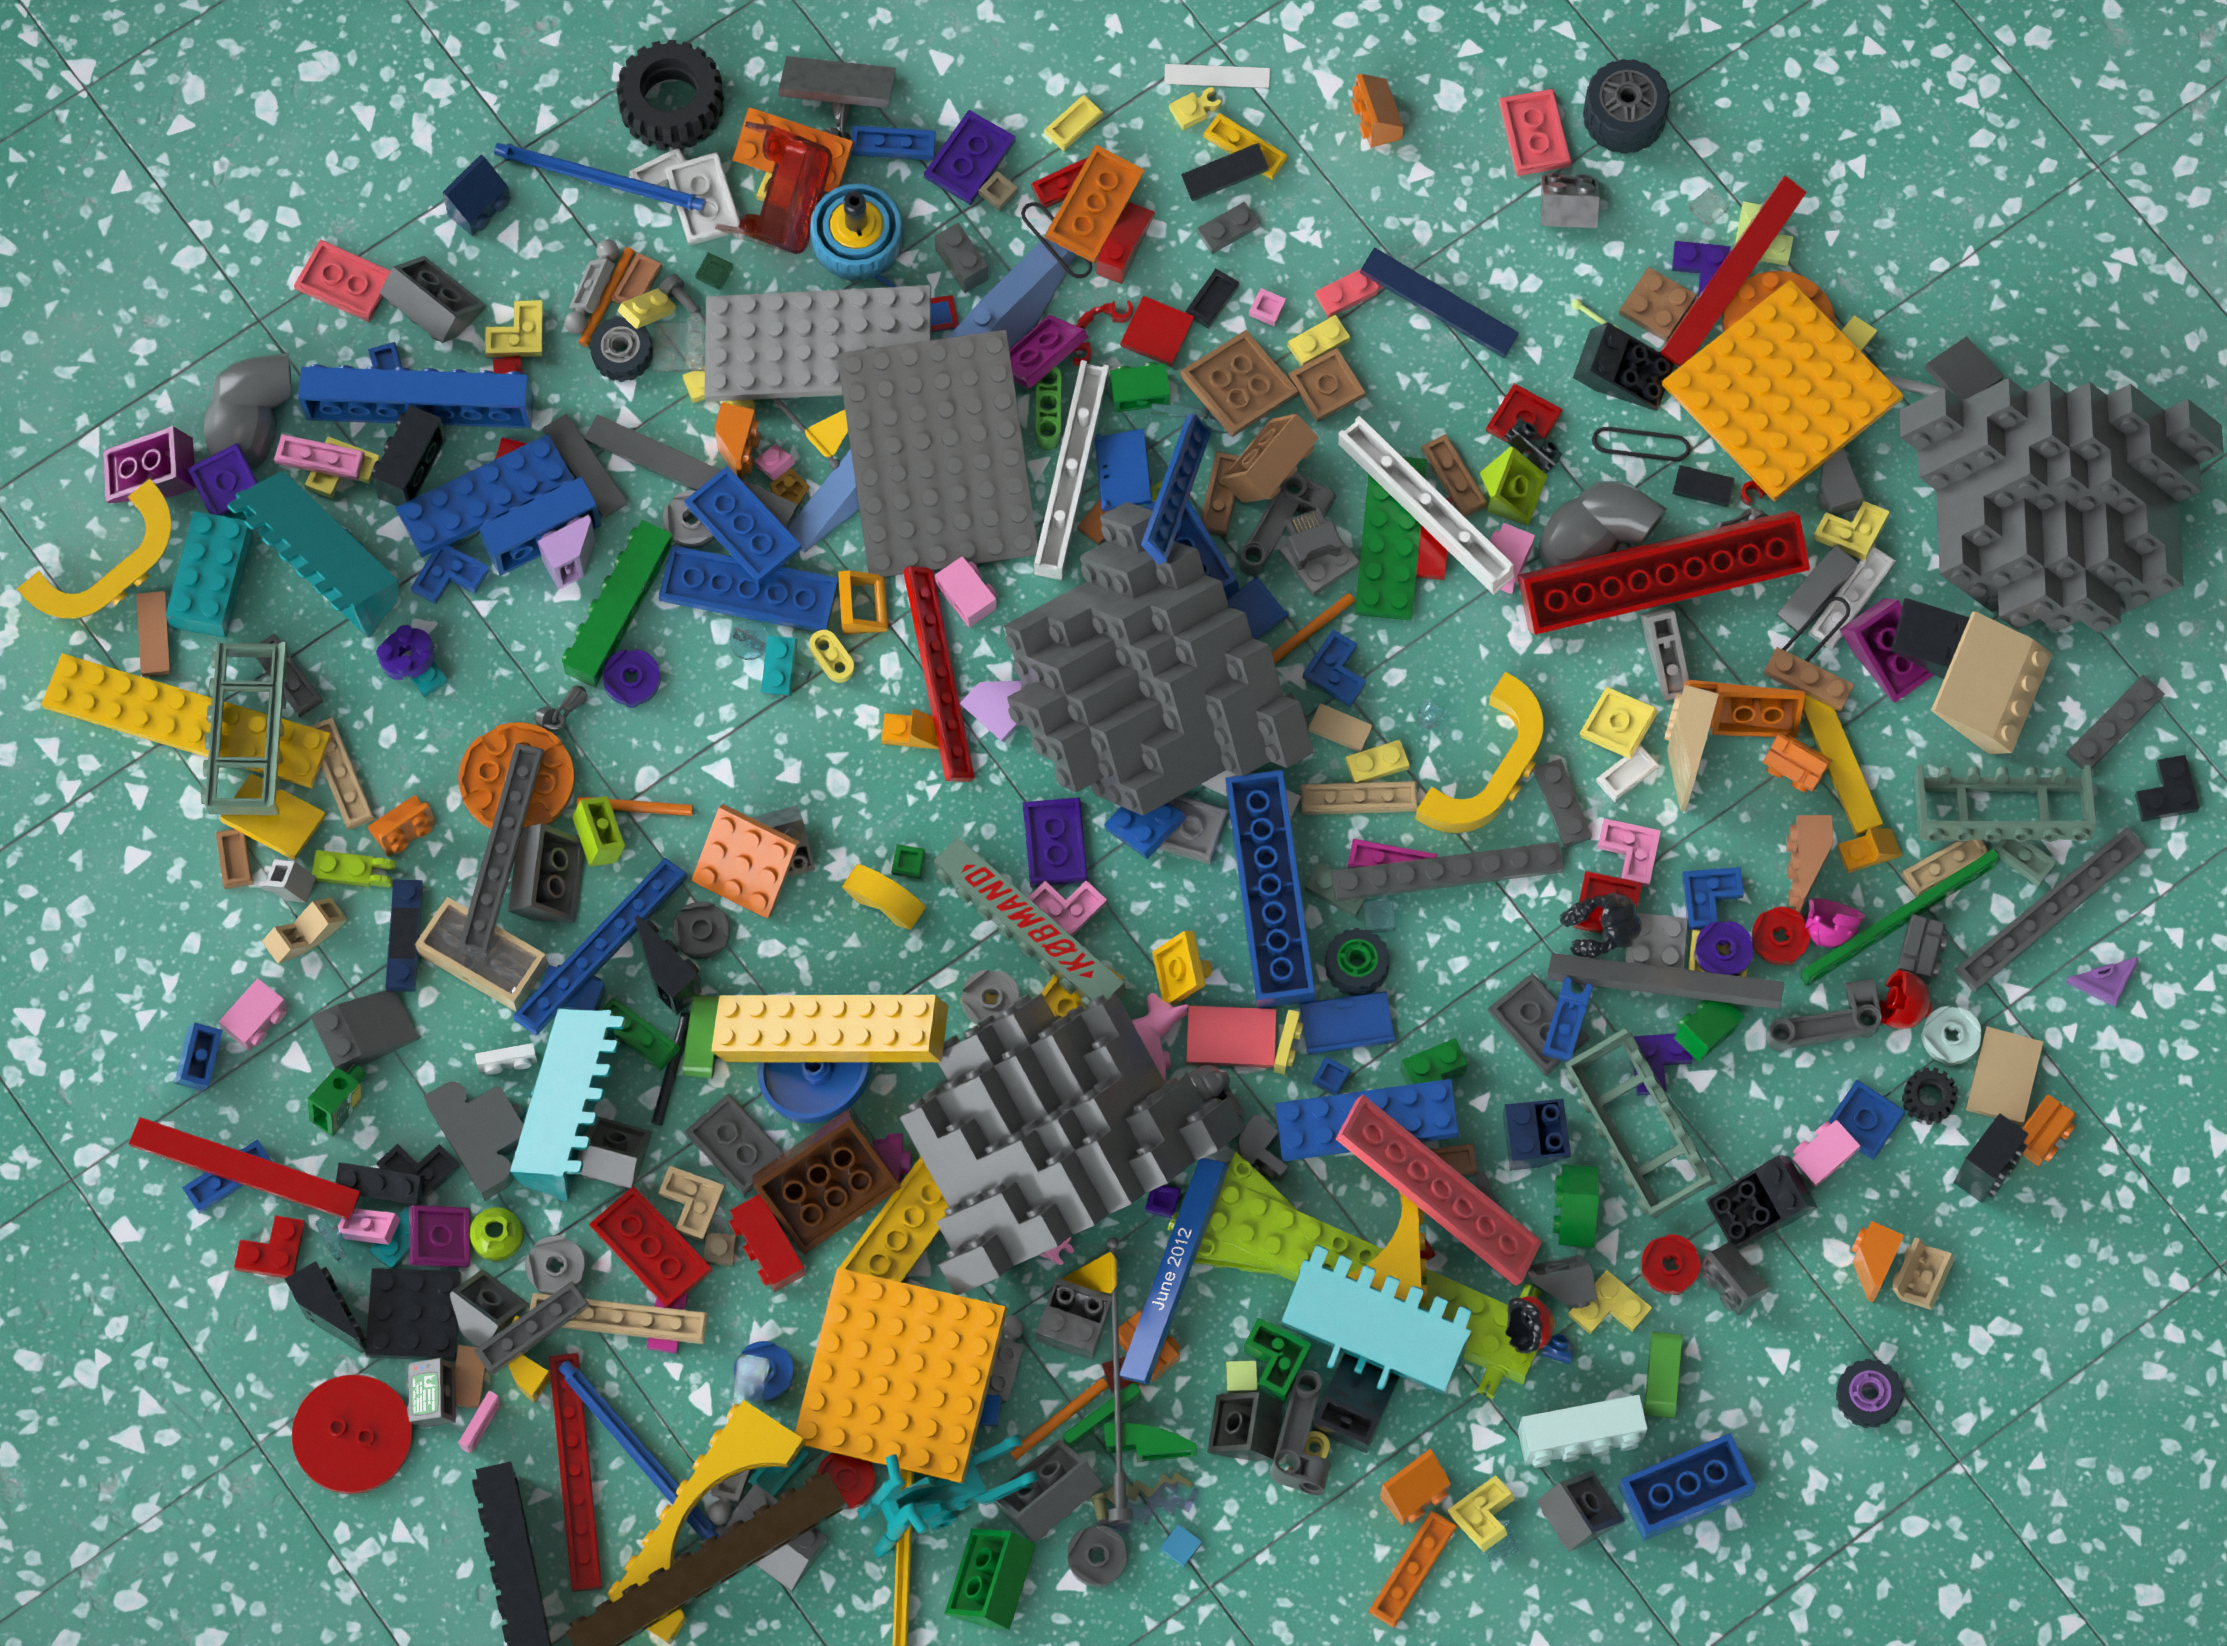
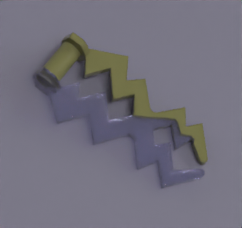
[1090,1472,1198,1533]

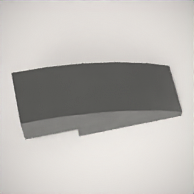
[1777,545,1858,632]

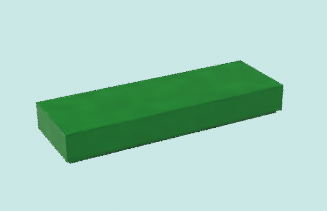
[601,997,680,1071]
[1063,1383,1141,1449]

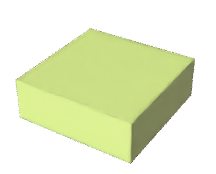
[1226,1361,1257,1393]

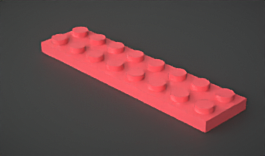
[1336,1095,1542,1286]

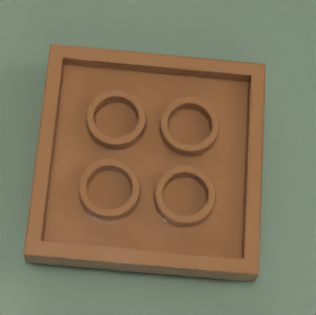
[1180,330,1299,437]

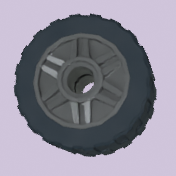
[1583,59,1670,154]

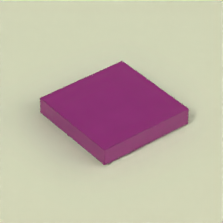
[409,1205,470,1268]

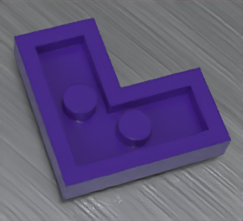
[1672,241,1731,296]
[1633,1033,1693,1096]

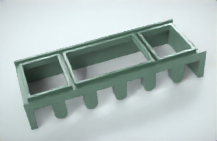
[201,641,290,815]
[1913,765,2096,842]
[1565,1028,1717,1219]

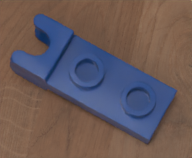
[1542,977,1593,1062]

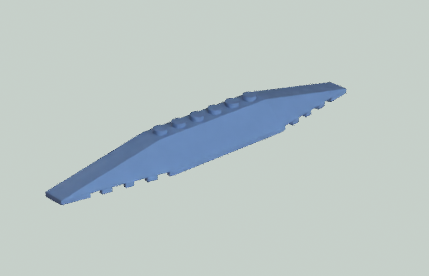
[787,238,1077,553]

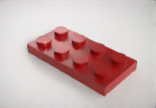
[589,1185,712,1308]

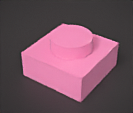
[1249,288,1286,327]
[754,444,795,481]

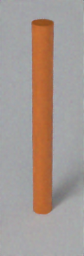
[578,247,635,347]
[1272,593,1355,664]
[577,797,693,816]
[1009,1378,1109,1461]

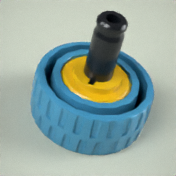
[810,184,904,281]

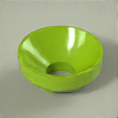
[469,1207,524,1261]

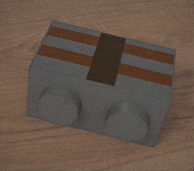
[935,223,988,293]

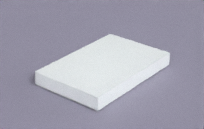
[664,152,742,246]

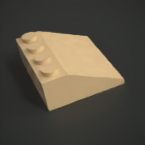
[1931,612,2053,755]
[1664,685,1719,812]

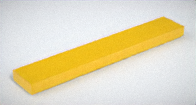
[1793,689,1883,836]

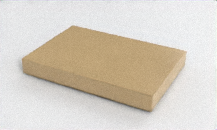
[1965,1026,2043,1125]

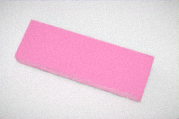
[274,434,365,481]

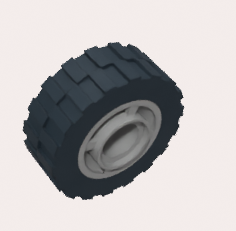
[589,316,654,382]

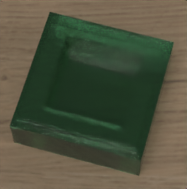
[695,252,733,290]

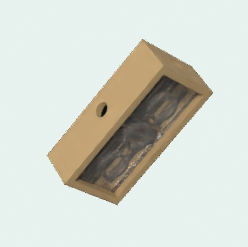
[415,897,548,1012]

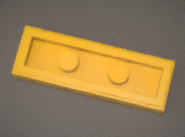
[1204,113,1288,180]

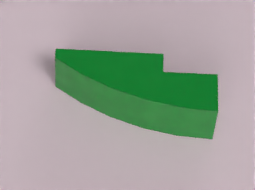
[1104,1423,1197,1462]

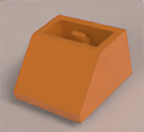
[1351,74,1403,148]
[715,402,761,480]

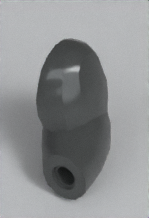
[203,353,292,470]
[1538,481,1667,568]

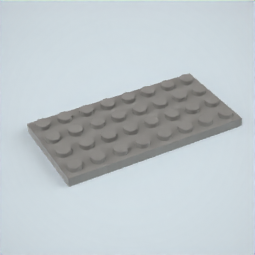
[704,285,931,402]

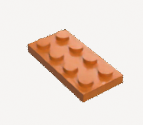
[732,107,855,192]
[1044,144,1145,263]

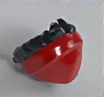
[1505,1296,1556,1354]

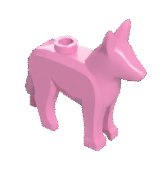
[1131,993,1188,1082]

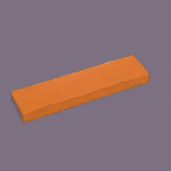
[1368,1510,1457,1628]

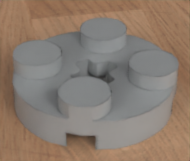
[663,490,715,547]
[962,969,1020,1025]
[525,1236,586,1295]

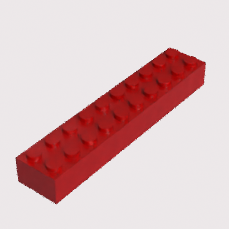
[1517,510,1810,635]

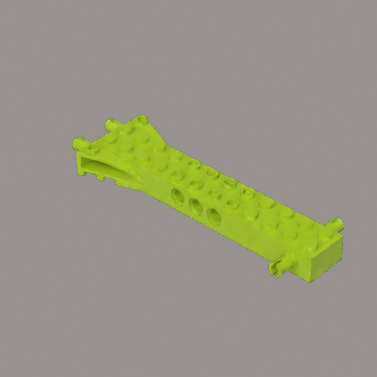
[1167,1151,1542,1399]

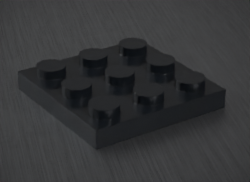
[365,1268,462,1361]

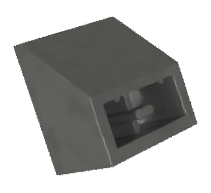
[1540,173,1600,228]
[751,805,815,878]
[1700,1242,1769,1316]
[1036,1278,1112,1361]

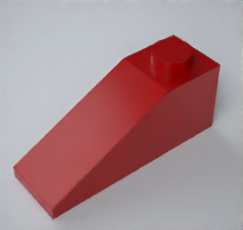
[1096,202,1155,284]

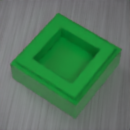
[891,844,925,879]

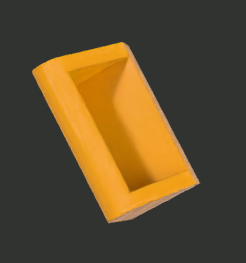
[838,570,888,635]

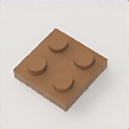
[1619,267,1697,342]
[1288,348,1366,423]

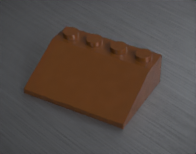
[752,1109,901,1254]

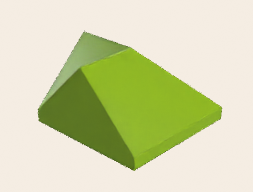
[1480,447,1547,525]

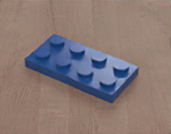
[684,466,802,585]

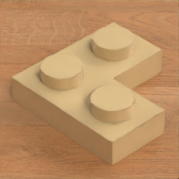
[659,1166,725,1242]

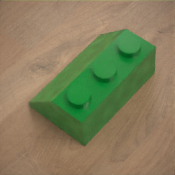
[944,1528,1036,1630]

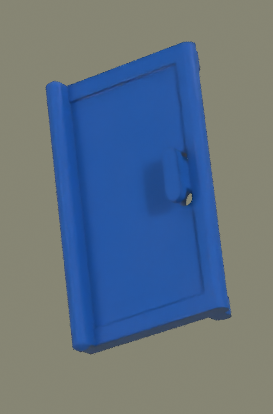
[1095,428,1153,511]
[1227,577,1289,640]
[1300,991,1396,1055]

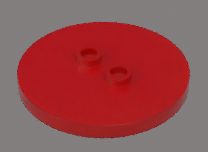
[292,1375,413,1494]

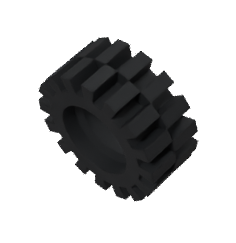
[1902,1067,1958,1125]

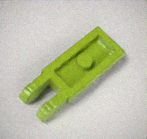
[312,850,396,887]

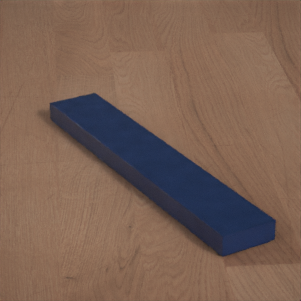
[1359,247,1519,358]

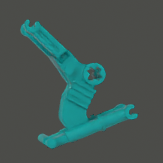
[857,1435,1039,1559]

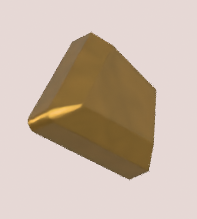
[770,468,810,507]

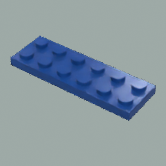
[395,434,573,558]
[658,545,839,632]
[1275,1079,1459,1161]

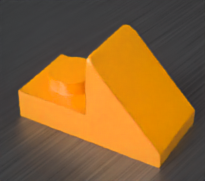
[881,709,939,749]
[1837,828,1902,874]

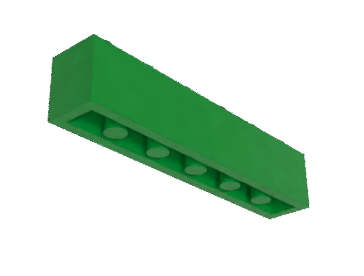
[562,520,674,688]

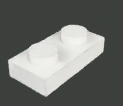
[475,1043,538,1075]

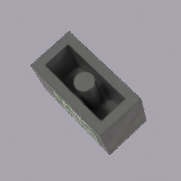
[407,1358,456,1428]

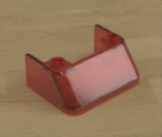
[715,121,832,254]

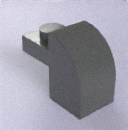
[1238,1114,1288,1183]

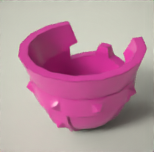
[1805,898,1866,948]

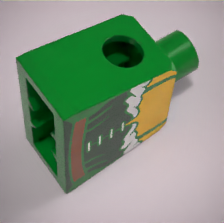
[307,1064,367,1137]

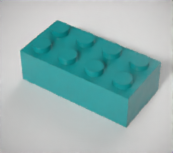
[166,511,253,638]

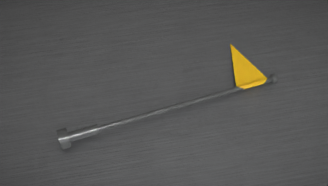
[660,274,848,470]
[1061,1237,1133,1524]

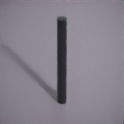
[651,1012,690,1126]

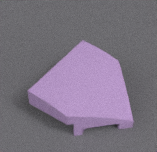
[960,681,1022,742]

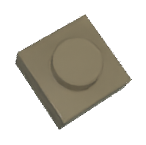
[979,171,1018,211]
[703,1232,736,1267]

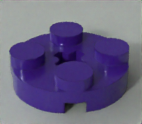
[376,625,435,680]
[603,649,661,708]
[1694,921,1753,976]

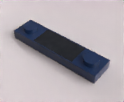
[385,879,423,992]

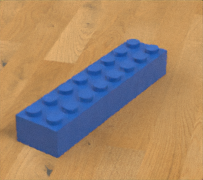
[298,364,534,428]
[1225,770,1315,1009]

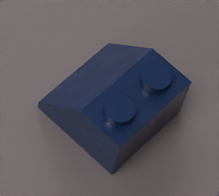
[442,154,511,236]

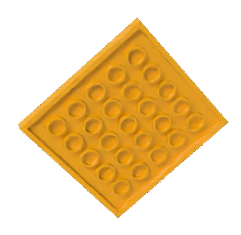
[1662,280,1903,502]
[795,1268,1008,1484]

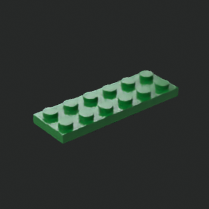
[1355,457,1427,621]

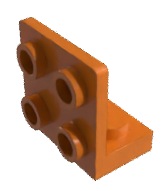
[367,795,436,857]

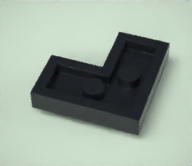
[2135,755,2200,822]
[376,1143,460,1203]

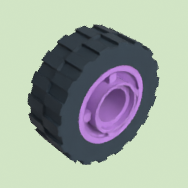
[1836,1359,1904,1428]

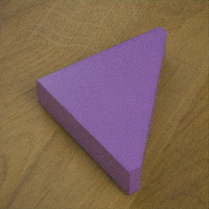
[2066,957,2139,1007]

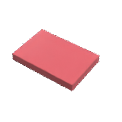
[1499,89,1571,176]
[294,239,391,322]
[1186,1006,1276,1068]

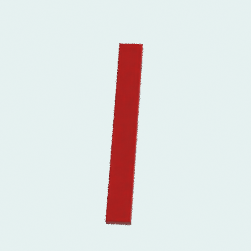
[1660,175,1807,367]
[903,566,975,782]
[128,1117,361,1221]
[548,1353,602,1592]

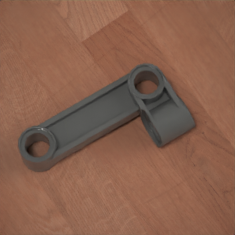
[1239,473,1336,576]
[1766,979,1882,1052]
[1270,1369,1331,1495]

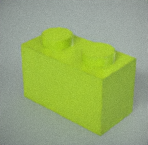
[572,796,625,867]

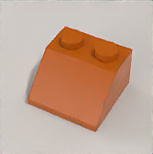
[1851,1220,1904,1303]
[1380,1449,1451,1526]

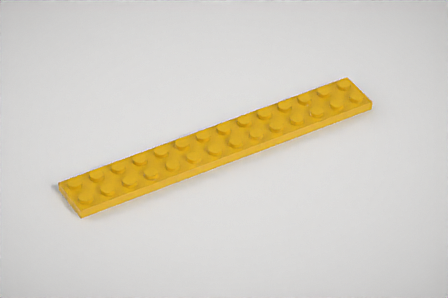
[839,964,1124,1283]

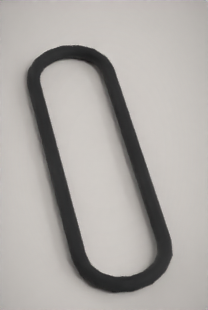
[1021,202,1093,278]
[1592,427,1690,461]
[1782,596,1851,662]

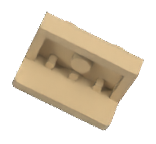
[1893,1237,1955,1310]

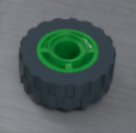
[1325,928,1390,996]

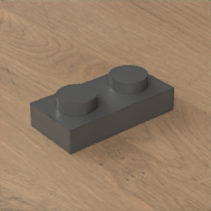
[1197,202,1259,254]

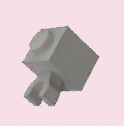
[258,859,316,903]

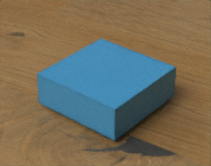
[1160,1524,1202,1567]

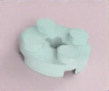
[1921,1006,1981,1066]

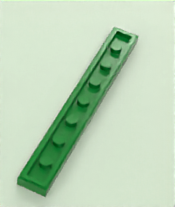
[1800,849,1999,986]

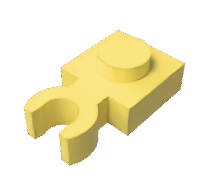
[1169,87,1222,130]

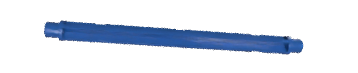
[494,143,706,211]
[558,1360,721,1540]

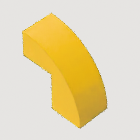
[842,864,926,930]
[508,1316,551,1403]

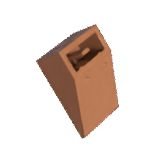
[1786,815,1833,913]

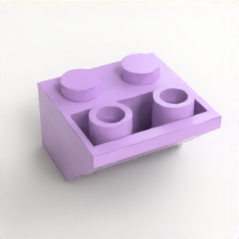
[538,515,596,590]

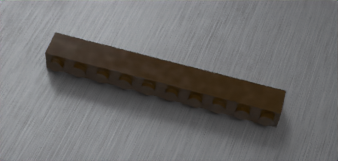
[565,1472,848,1646]

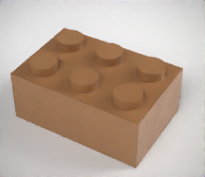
[1220,414,1319,503]

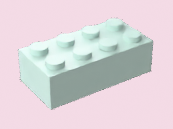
[1518,1395,1647,1468]

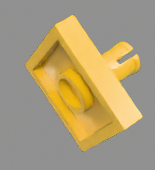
[1152,931,1213,1006]

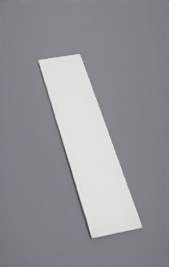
[1164,64,1270,88]

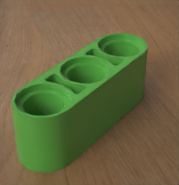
[1035,366,1062,450]
[683,994,719,1079]
[1644,1331,1682,1419]

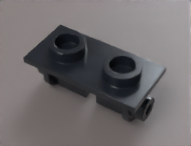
[1504,418,1562,473]

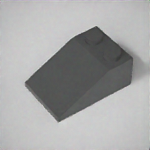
[311,990,419,1073]

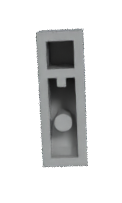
[1640,607,1689,701]

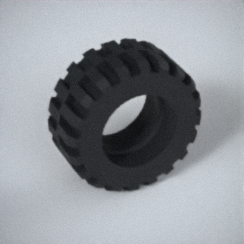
[616,40,724,151]

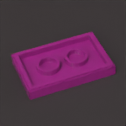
[1009,315,1089,389]

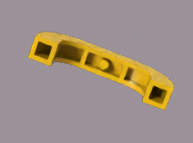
[17,478,172,619]
[1415,672,1543,833]

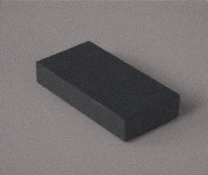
[1185,268,1239,329]
[1672,465,1735,507]

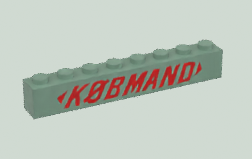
[933,837,1127,1008]

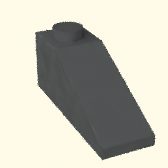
[1817,448,1864,516]

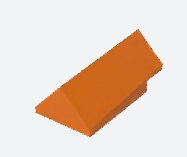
[1683,680,1805,738]

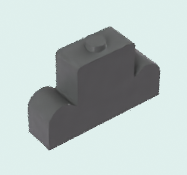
[423,1082,525,1201]

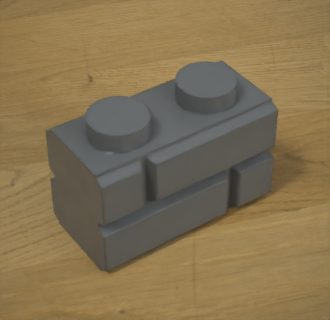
[1896,915,1949,985]

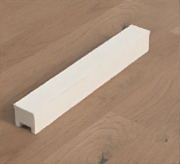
[1034,360,1109,580]
[1338,416,1515,595]

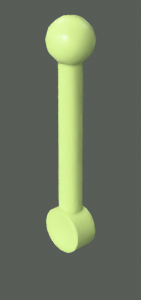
[1571,299,1620,329]

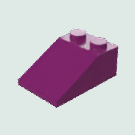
[103,426,196,503]
[1839,598,1934,703]

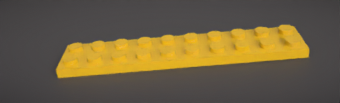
[41,653,332,789]

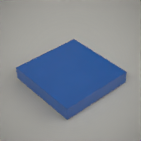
[1828,1080,1906,1161]

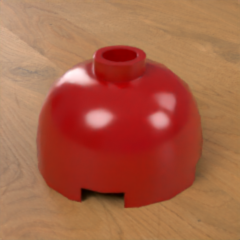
[1879,970,1932,1029]

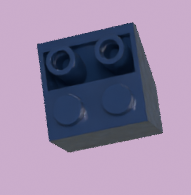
[1503,1099,1571,1171]

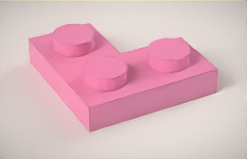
[1597,818,1661,888]
[1028,881,1107,937]

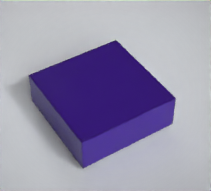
[1145,1185,1181,1219]

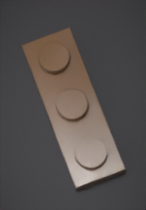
[1763,647,1855,712]

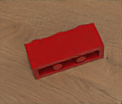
[728,1194,805,1293]

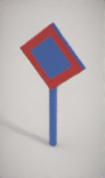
[875,274,959,332]

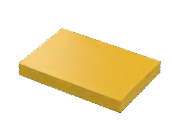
[220,773,326,861]

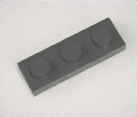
[1533,759,1592,848]

